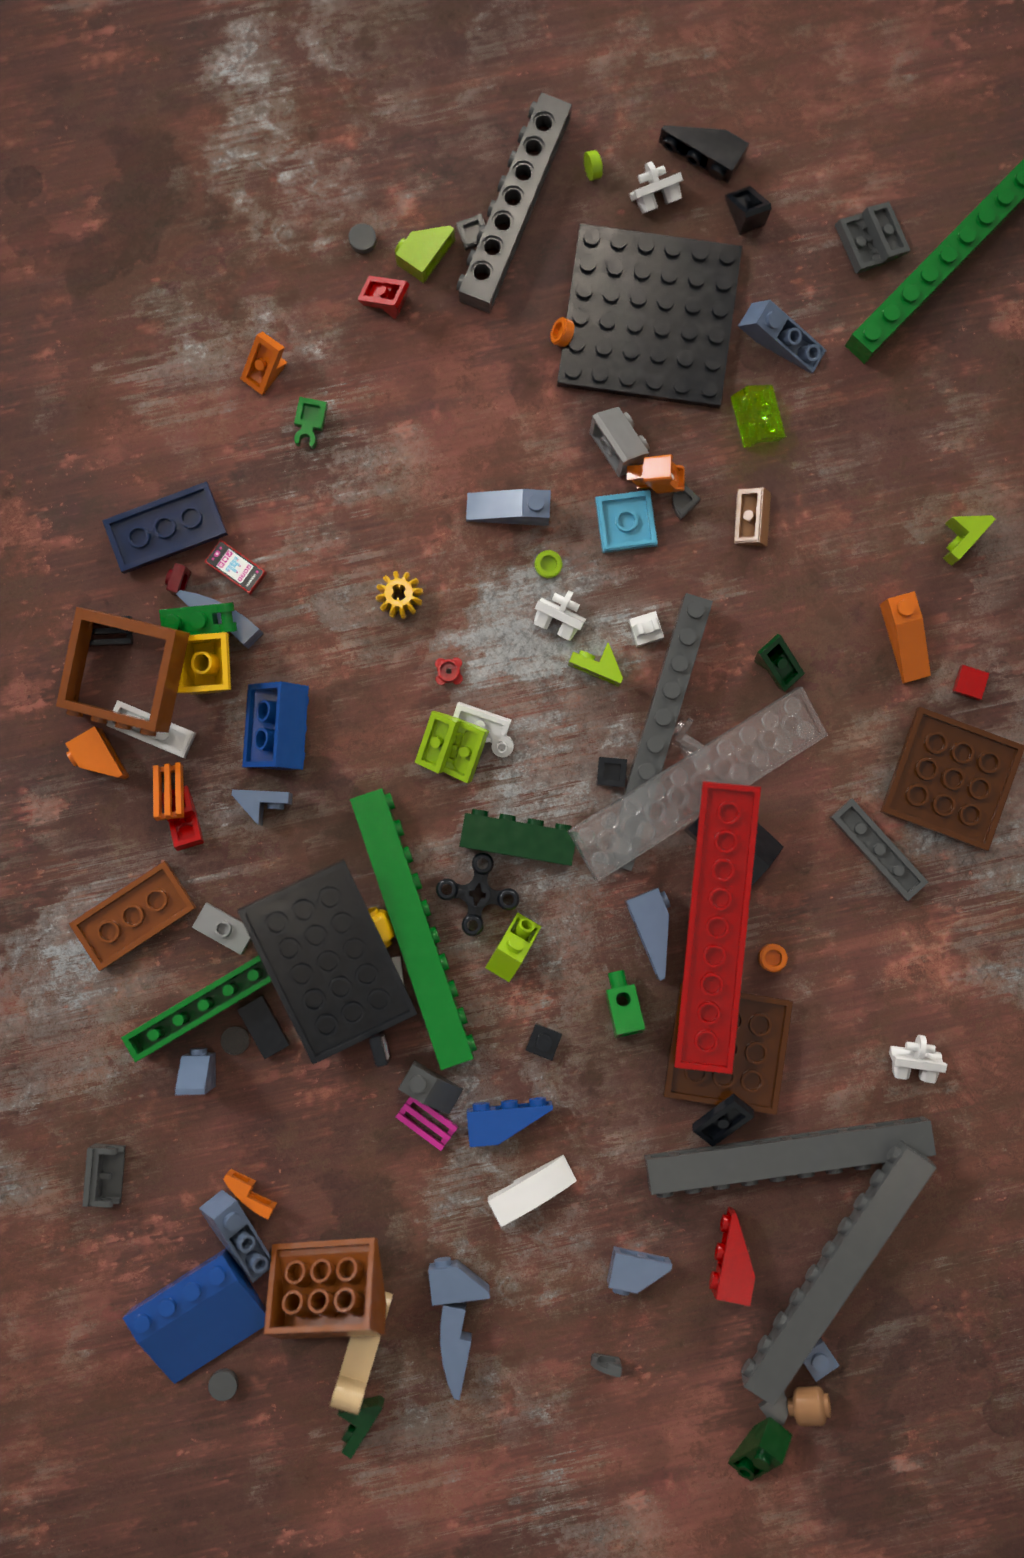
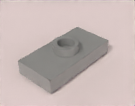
[192,903,251,955]

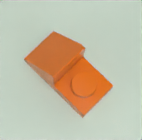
[240,331,287,395]

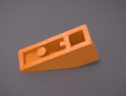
[880,591,931,684]

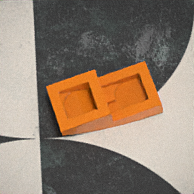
[223,1169,277,1220]

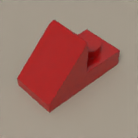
[357,276,410,320]

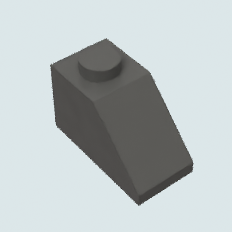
[398,1060,463,1114]

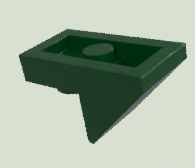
[754,634,805,692]
[338,1395,385,1459]

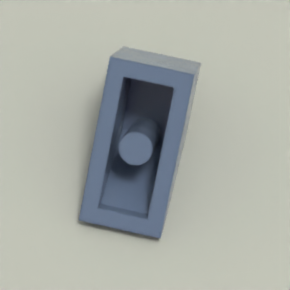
[175,1048,216,1095]
[607,1246,672,1295]
[428,1257,490,1306]

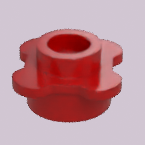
[435,657,463,685]

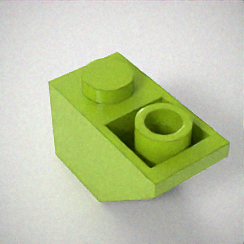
[485,912,542,982]

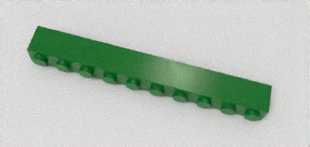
[845,159,1024,364]
[350,788,477,1070]

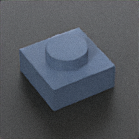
[803,1338,840,1382]

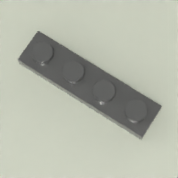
[829,798,928,901]

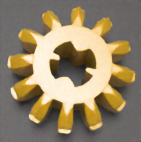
[376,571,423,619]

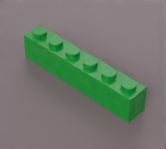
[121,955,272,1062]

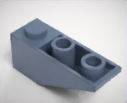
[738,300,826,373]
[199,1190,271,1283]

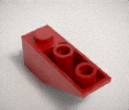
[709,1207,755,1306]

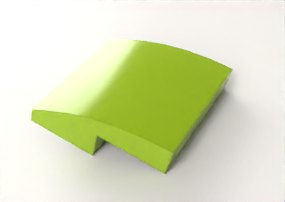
[415,711,489,783]

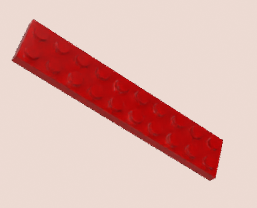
[674,781,761,1074]

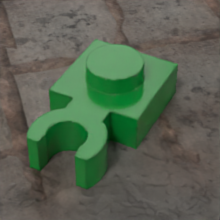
[294,397,328,449]

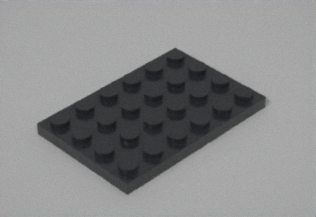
[237,859,417,1064]

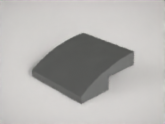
[835,201,911,274]

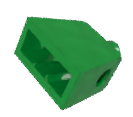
[605,970,645,1038]

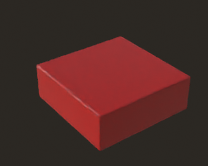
[952,665,990,701]

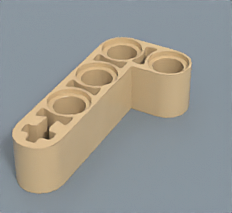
[330,1291,393,1415]

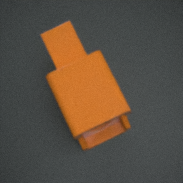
[627,454,685,494]

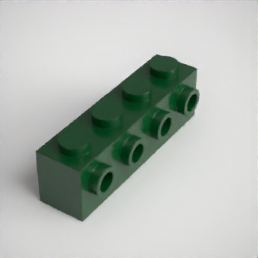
[459,809,577,866]

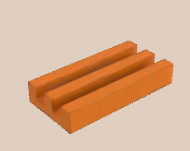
[153,762,184,821]

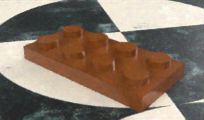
[69,861,197,971]

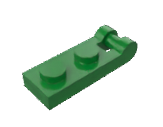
[159,602,237,635]

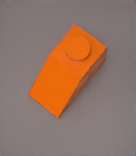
[65,726,130,779]

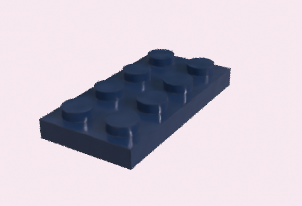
[102,481,228,574]

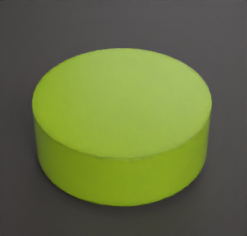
[584,150,603,181]
[534,550,562,579]

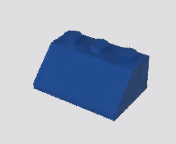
[242,681,309,770]

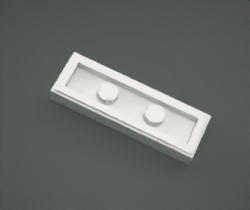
[106,700,196,758]

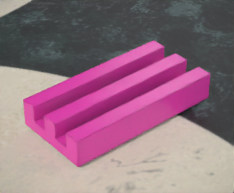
[395,1097,458,1151]

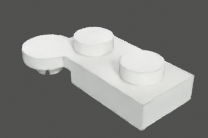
[453,702,514,757]

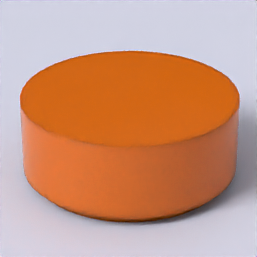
[551,317,574,347]
[758,944,788,972]

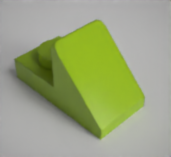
[943,515,996,565]
[568,643,623,687]

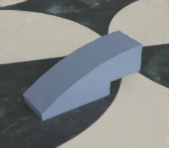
[176,590,264,649]
[440,1302,472,1400]

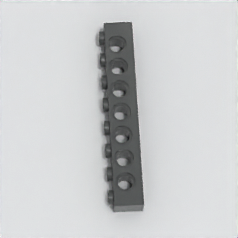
[456,92,572,314]

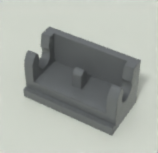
[82,1143,126,1207]

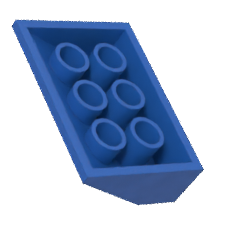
[123,1248,266,1384]

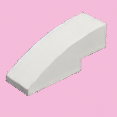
[488,1154,577,1227]

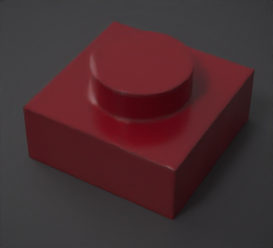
[165,563,191,596]

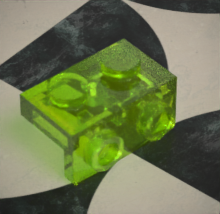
[731,385,786,448]

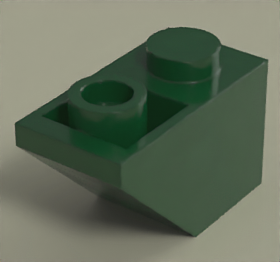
[728,1417,793,1481]

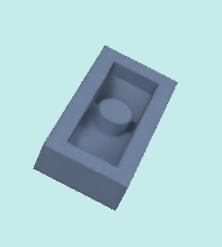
[232,789,293,826]

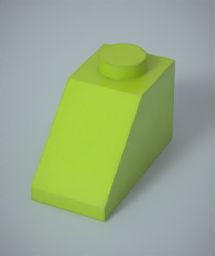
[395,225,455,283]

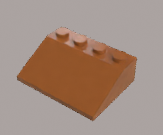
[264,1237,387,1340]

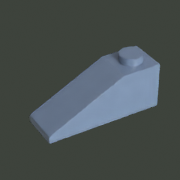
[466,489,551,526]
[625,888,671,980]

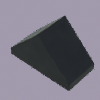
[725,186,772,235]

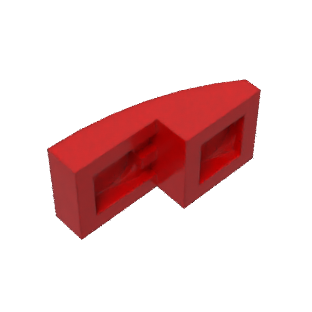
[162,786,204,851]

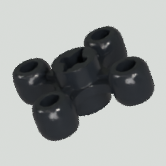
[436,853,520,936]

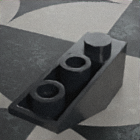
[659,125,749,183]

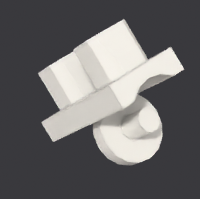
[629,161,683,214]
[534,590,586,641]
[889,1035,947,1084]

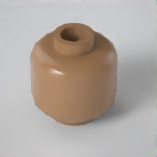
[788,1386,831,1427]

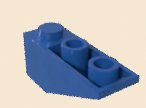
[467,1097,553,1147]

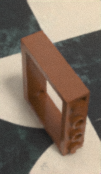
[56,607,190,737]

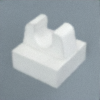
[629,611,664,647]

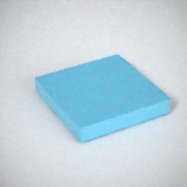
[595,490,658,553]

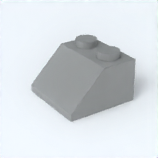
[589,407,650,478]

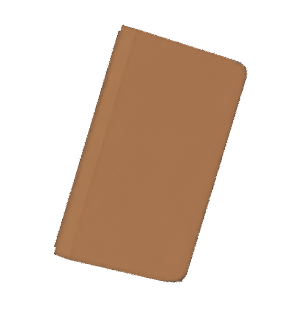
[734,487,771,546]

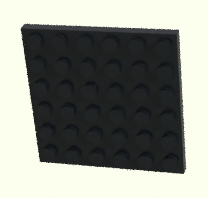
[557,223,742,409]

